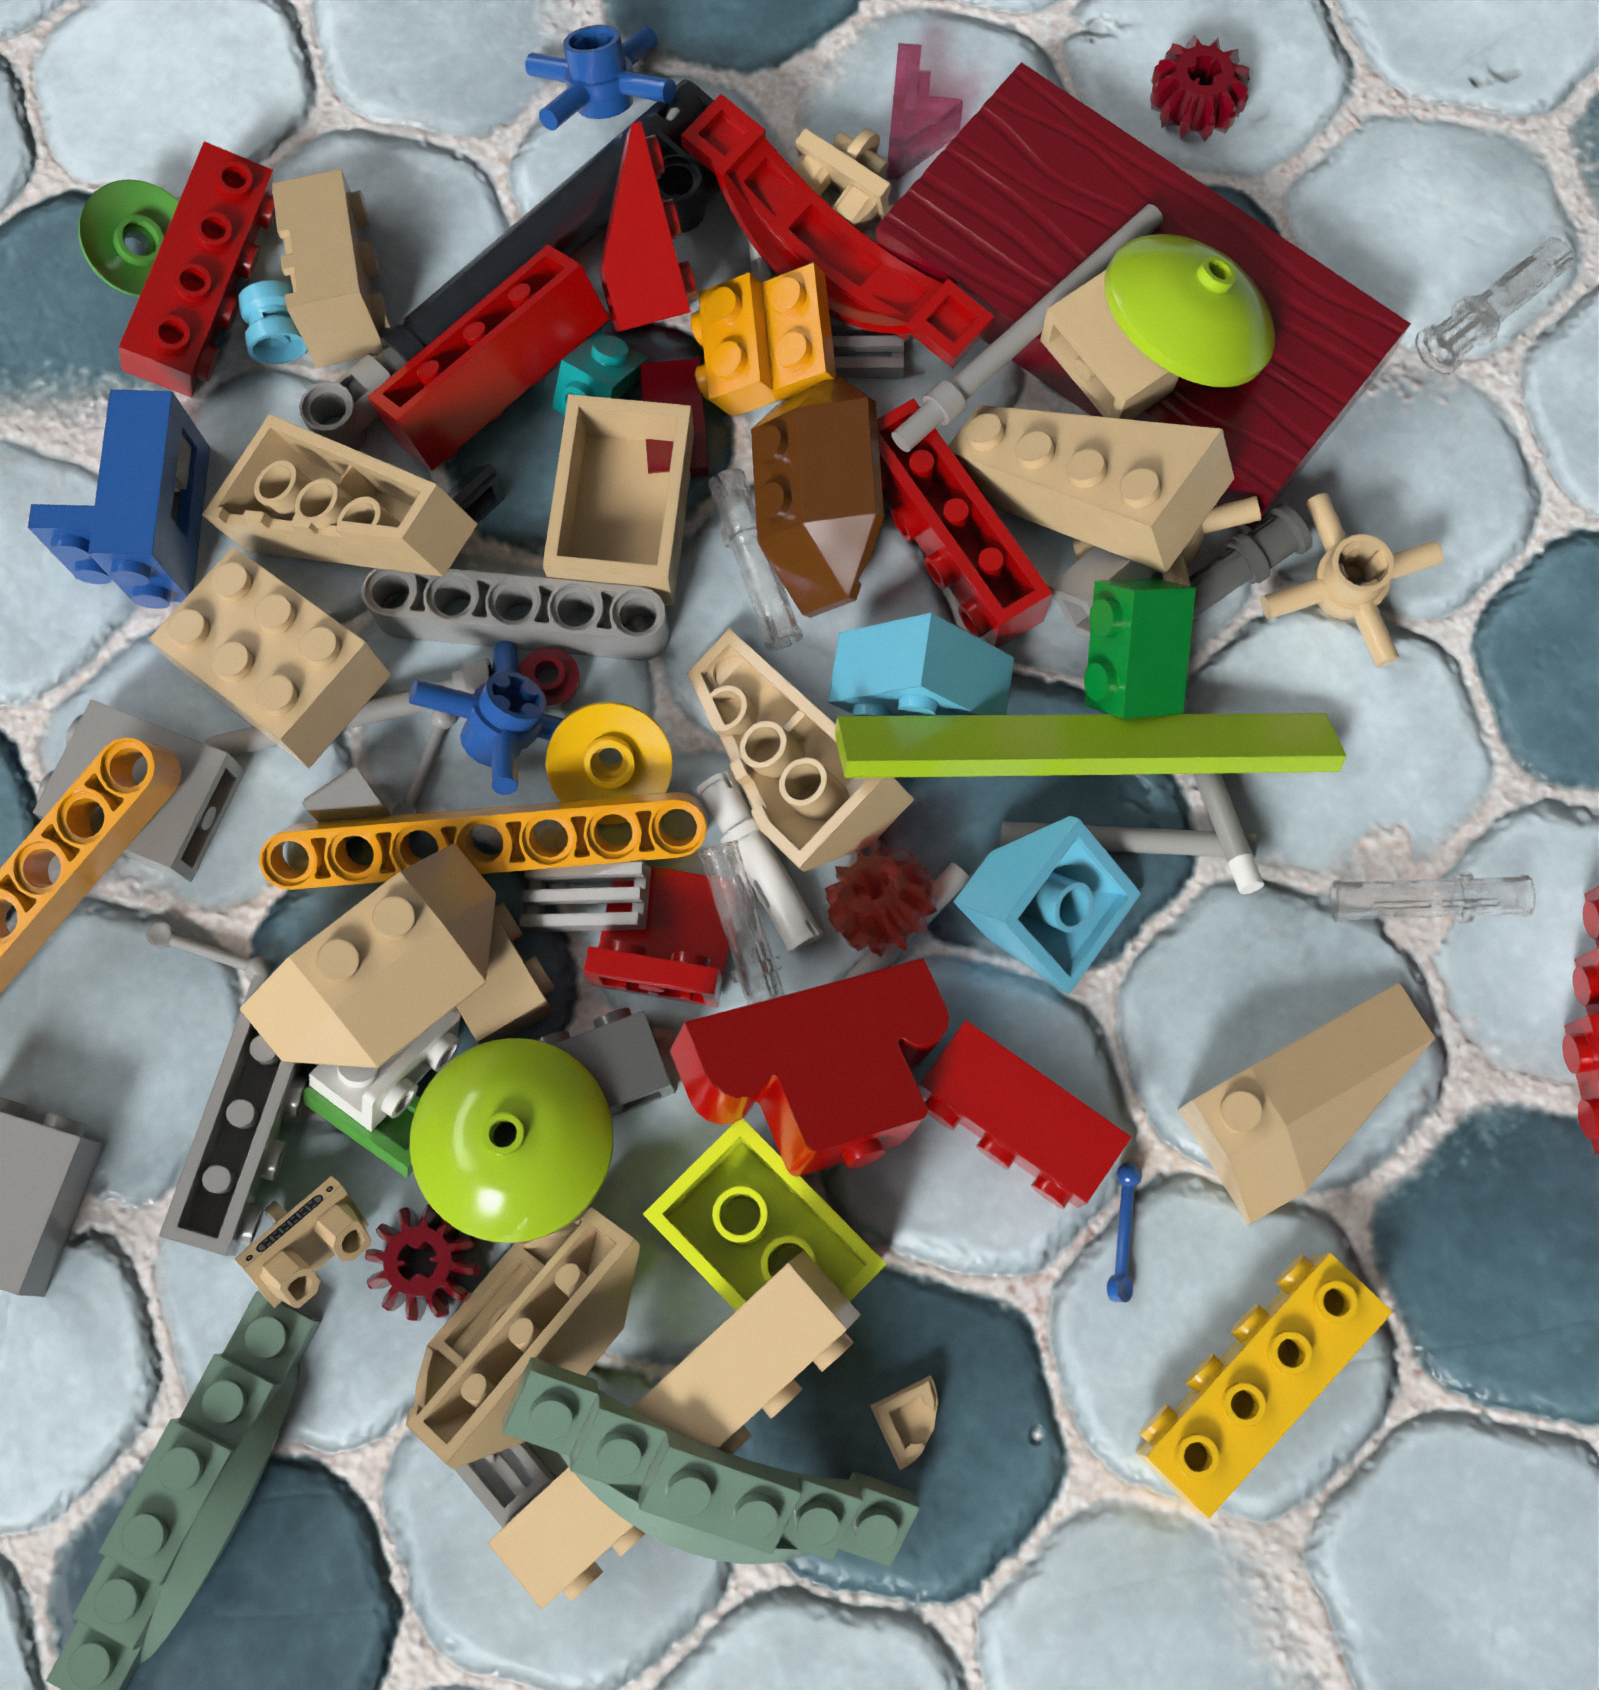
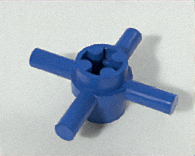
[525,25,676,131]
[409,641,563,795]

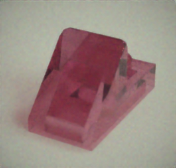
[887,43,963,179]

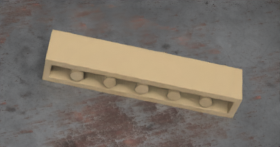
[487,1251,861,1610]

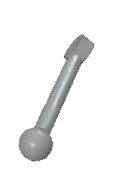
[392,710,455,815]
[146,921,272,980]

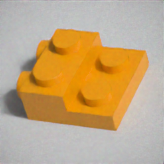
[690,263,836,417]

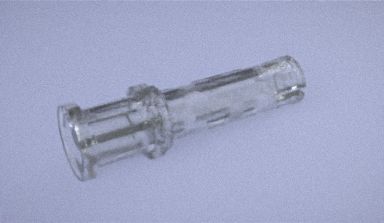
[1415,237,1574,375]

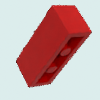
[918,1020,1132,1209]

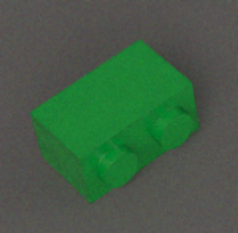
[1084,578,1196,719]

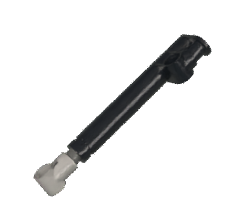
[299,79,722,451]

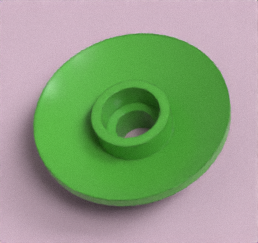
[78,179,179,298]

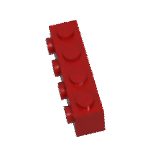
[119,141,276,398]
[367,245,609,471]
[877,398,1053,649]

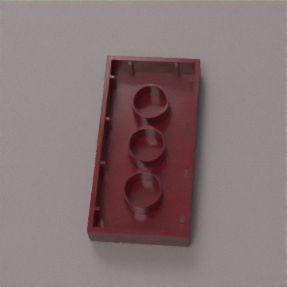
[876,62,1411,530]

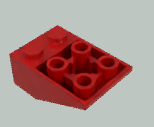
[598,121,698,332]

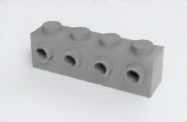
[159,974,309,1256]

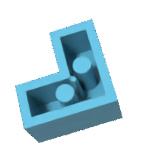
[828,613,1014,716]

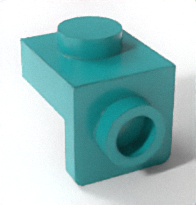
[552,330,649,416]

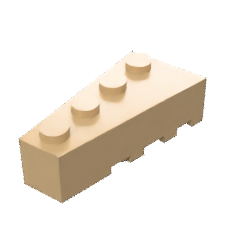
[202,414,477,577]

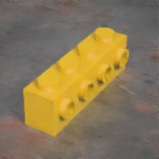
[1135,1253,1393,1519]

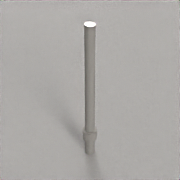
[892,204,1163,452]

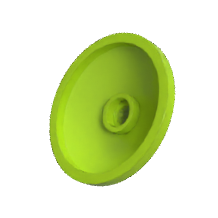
[1104,234,1275,387]
[410,1038,614,1243]

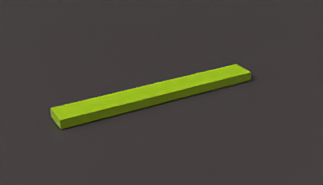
[835,713,1347,778]

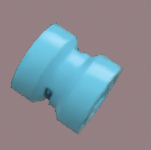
[238,280,307,365]

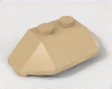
[239,843,496,1069]
[405,1207,640,1469]

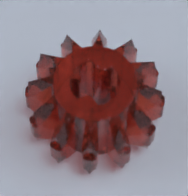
[824,843,937,957]

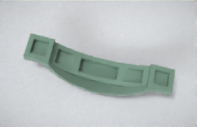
[46,1291,321,1690]
[502,1357,920,1567]

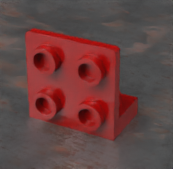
[583,866,741,1008]

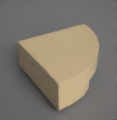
[870,1375,938,1470]

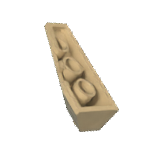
[687,628,914,872]
[1178,982,1435,1225]

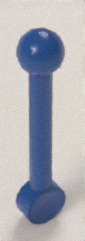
[1107,1162,1142,1303]

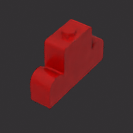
[670,958,949,1177]

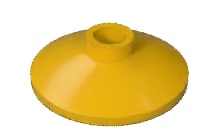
[546,701,673,824]

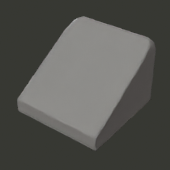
[302,767,392,822]

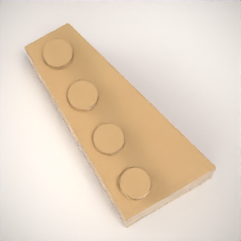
[948,405,1234,573]

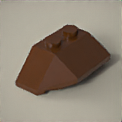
[751,373,884,618]

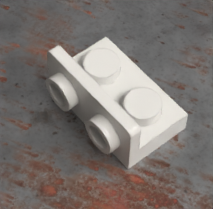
[309,1008,461,1132]

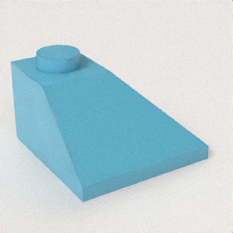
[954,816,1142,994]

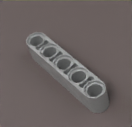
[362,568,670,661]

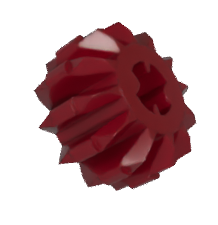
[1150,35,1250,142]
[365,1204,482,1321]

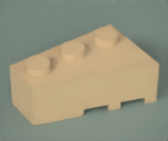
[272,169,391,368]

